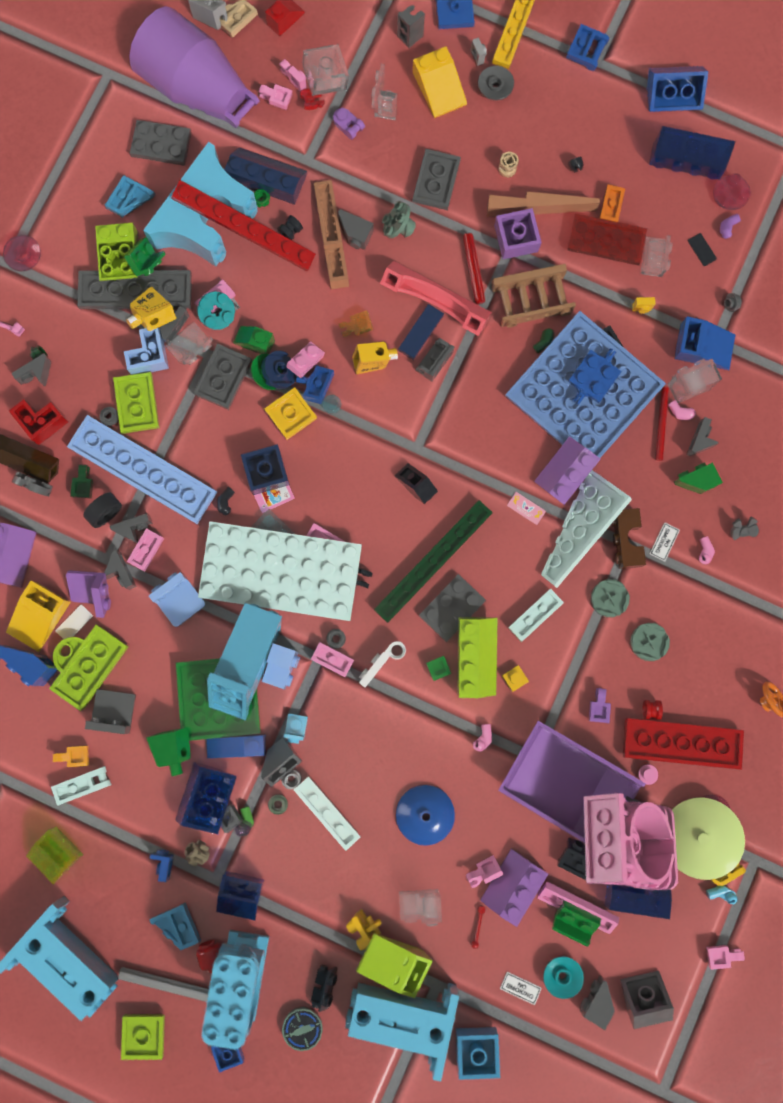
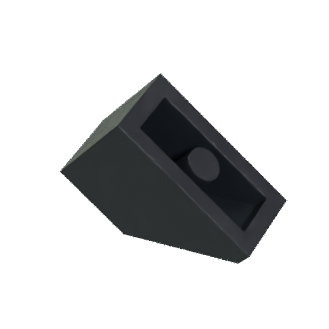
[395,463,438,504]

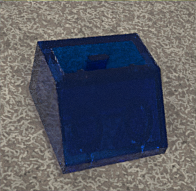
[216,871,265,921]

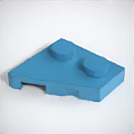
[105,175,155,217]

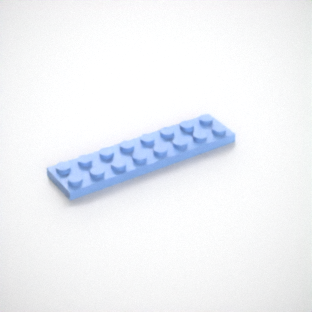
[67,415,217,524]

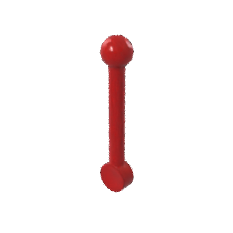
[471,906,486,949]

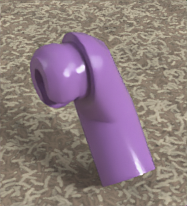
[720,214,740,239]

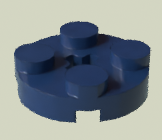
[262,351,298,389]

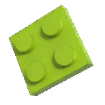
[121,1014,165,1060]

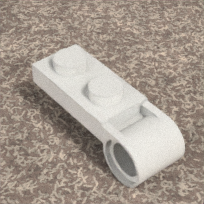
[359,641,406,688]

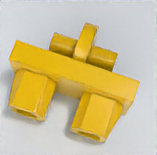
[346,909,382,951]

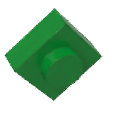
[426,656,452,681]

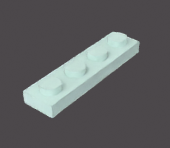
[294,776,361,851]

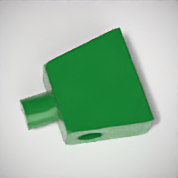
[146,727,191,776]

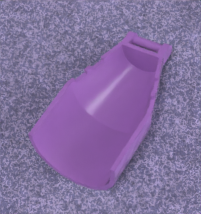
[129,6,260,128]

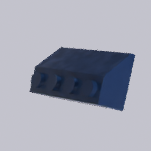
[224,147,308,205]

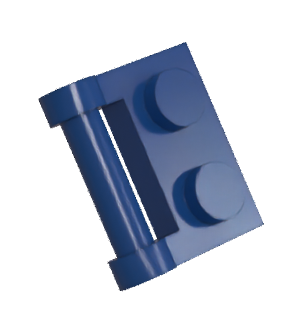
[566,24,610,71]

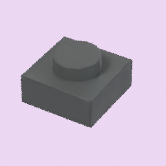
[215,804,243,833]

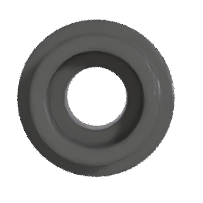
[724,293,742,312]
[99,407,119,426]
[326,629,346,649]

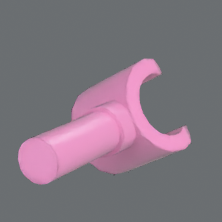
[0,322,25,337]

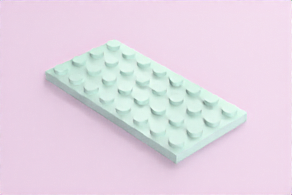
[198,521,362,621]

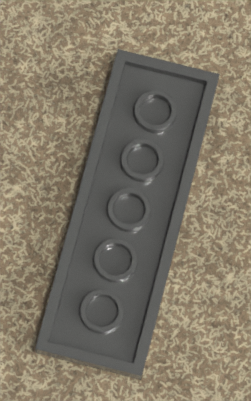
[78,270,192,309]

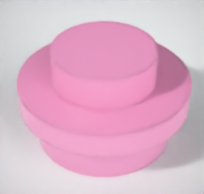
[638,765,658,785]

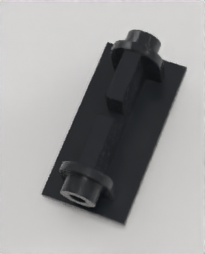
[310,965,338,1012]

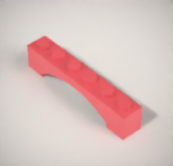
[380,261,492,336]

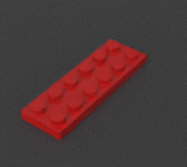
[623,718,744,770]

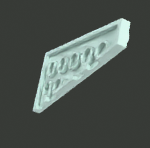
[541,470,632,588]

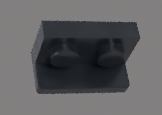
[557,838,586,880]

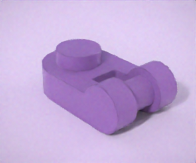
[333,108,365,140]

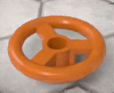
[760,681,783,718]

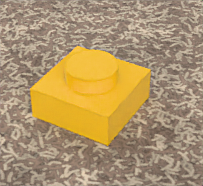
[632,297,656,313]
[502,665,529,692]

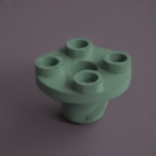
[382,201,416,239]

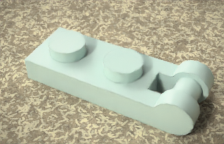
[51,766,112,806]

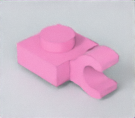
[259,84,292,110]
[466,855,503,888]
[706,945,745,970]

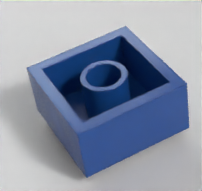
[211,1046,245,1072]

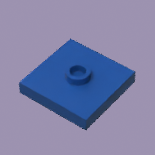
[436,0,475,29]

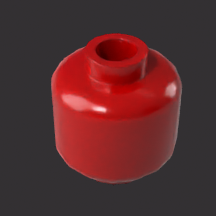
[196,940,221,973]

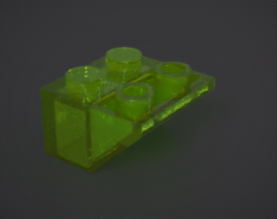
[26,827,83,885]

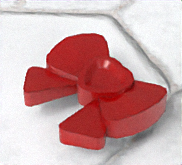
[300,89,325,110]

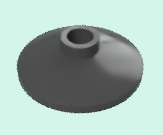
[478,66,514,100]

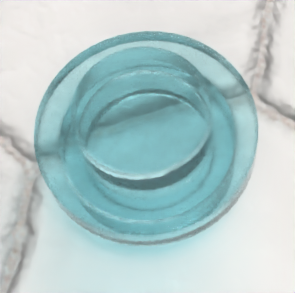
[322,395,341,414]

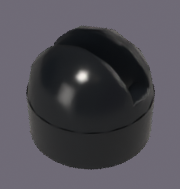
[568,157,584,173]

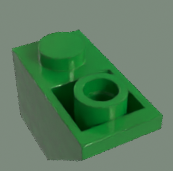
[674,462,723,494]

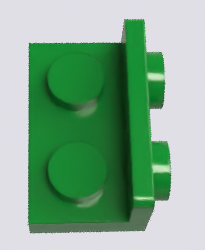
[124,237,166,276]
[552,901,602,947]

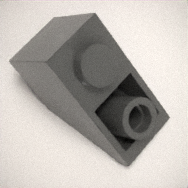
[580,976,615,1030]

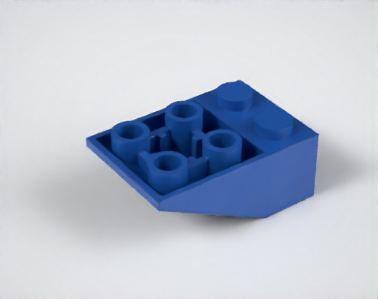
[674,316,736,370]
[0,645,58,686]

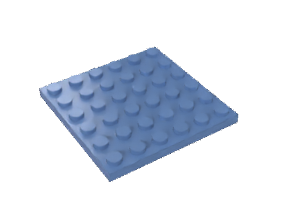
[505,311,666,458]

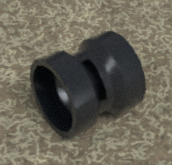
[277,215,303,240]

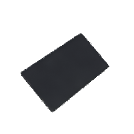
[688,233,717,266]

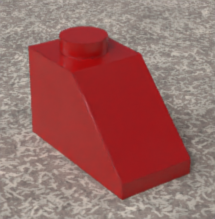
[265,0,305,37]

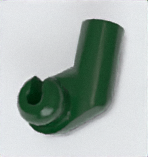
[533,328,554,353]

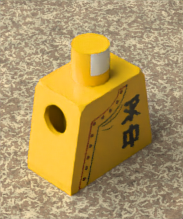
[126,286,176,331]
[352,342,398,374]

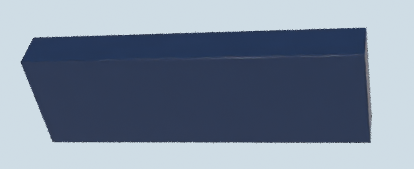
[398,304,444,360]

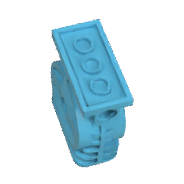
[202,930,269,1049]

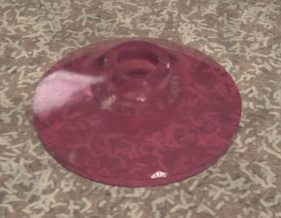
[3,235,41,271]

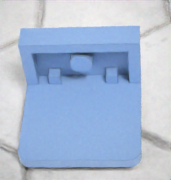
[149,572,205,627]

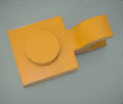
[53,746,89,767]

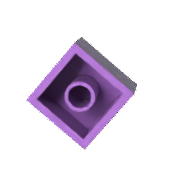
[494,208,541,259]

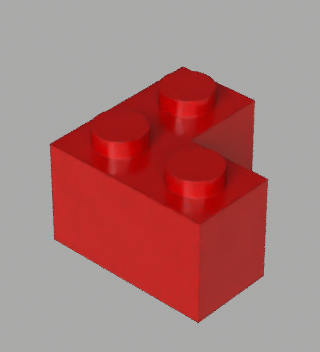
[9,399,69,445]

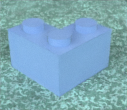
[124,327,169,375]
[262,643,300,689]

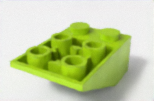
[95,223,138,281]
[356,933,433,998]

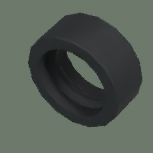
[83,492,122,528]

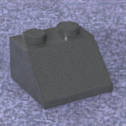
[620,971,674,1029]

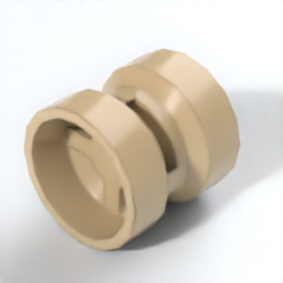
[498,151,519,178]

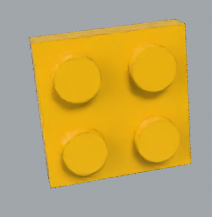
[264,387,317,440]

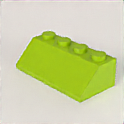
[457,617,497,698]

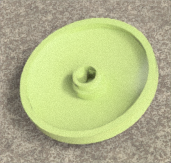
[672,797,745,880]

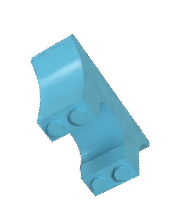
[143,142,258,266]

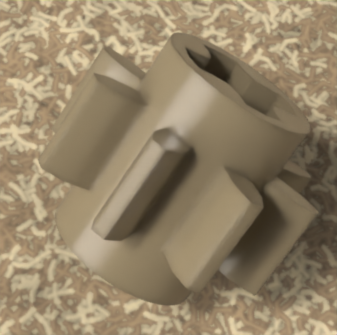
[185,839,210,867]

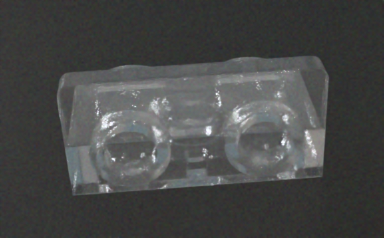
[640,235,673,277]

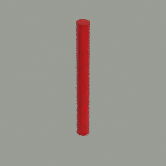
[655,386,669,461]

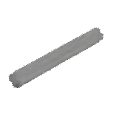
[118,967,209,1002]

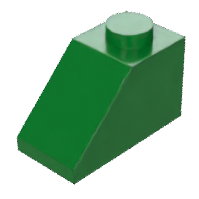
[233,326,275,354]

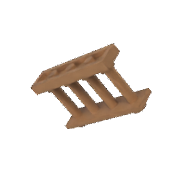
[491,264,576,328]

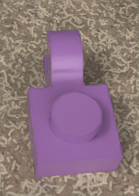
[589,688,611,723]

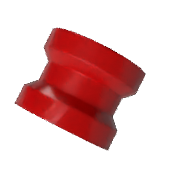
[642,700,663,720]

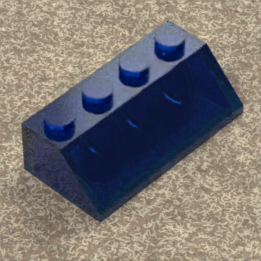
[649,126,735,179]

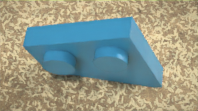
[149,903,201,950]

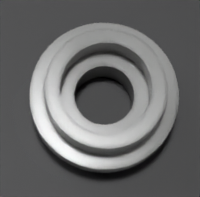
[281,769,301,789]

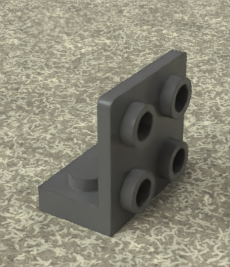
[85,689,136,734]

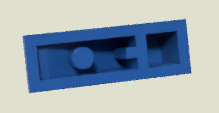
[206,735,266,758]

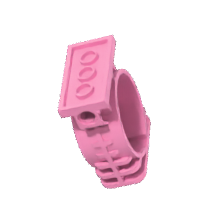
[584,793,678,890]

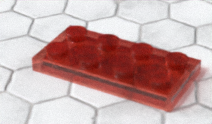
[567,213,647,266]

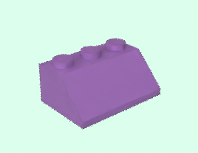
[534,436,600,505]
[0,522,37,588]
[480,849,548,927]

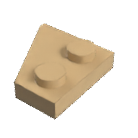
[220,0,258,38]

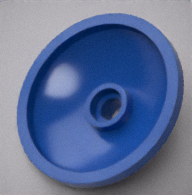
[396,785,455,846]

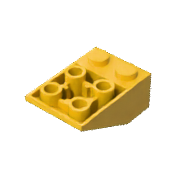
[6,581,71,652]

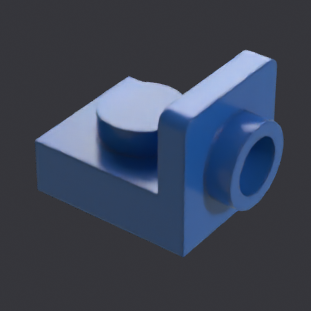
[150,849,174,882]

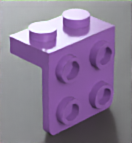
[66,570,111,618]

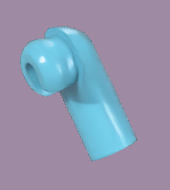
[706,885,738,904]

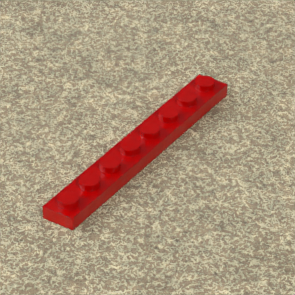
[171,180,316,271]

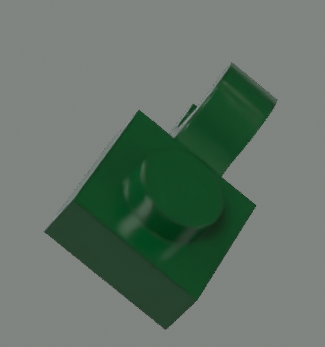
[70,465,93,499]

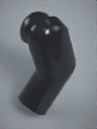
[217,487,235,516]

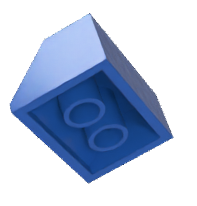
[647,66,709,112]

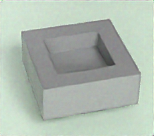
[471,37,487,66]

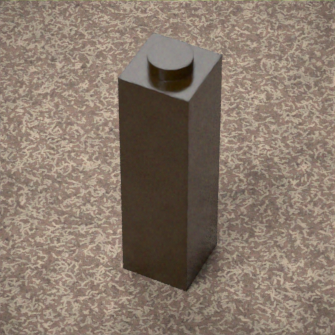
[0,434,59,484]

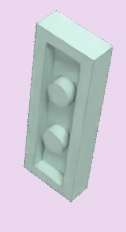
[508,589,564,642]

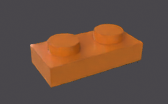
[599,184,626,225]

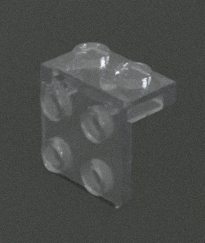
[165,322,213,365]

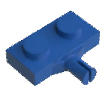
[296,365,334,404]

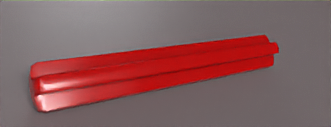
[463,233,485,304]

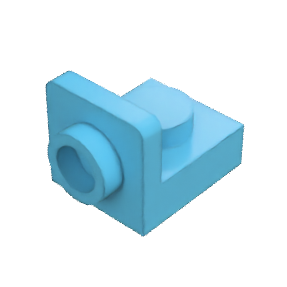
[284,713,308,744]

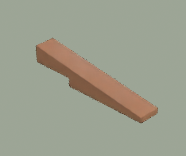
[314,180,349,289]
[486,191,600,217]

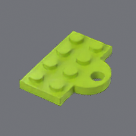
[49,624,129,711]

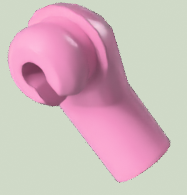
[668,400,696,420]
[699,536,715,564]
[473,724,492,751]

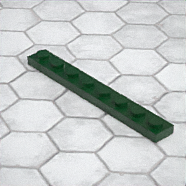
[374,500,493,623]

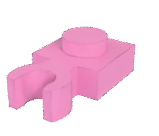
[279,59,307,91]

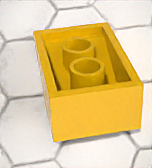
[412,46,467,118]

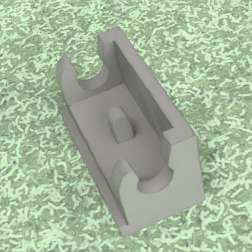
[188,0,228,30]

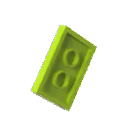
[113,372,160,434]

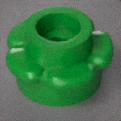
[254,189,270,208]

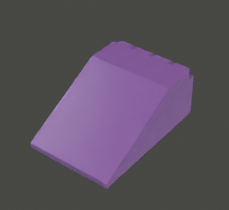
[498,721,646,843]

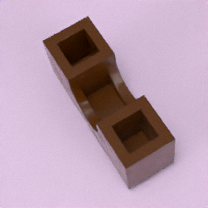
[611,508,646,569]

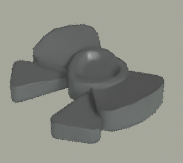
[730,516,759,540]

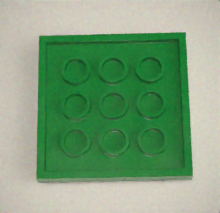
[176,658,261,741]

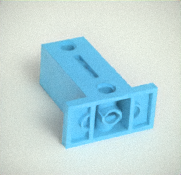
[207,603,282,720]
[0,896,118,1021]
[345,983,459,1081]

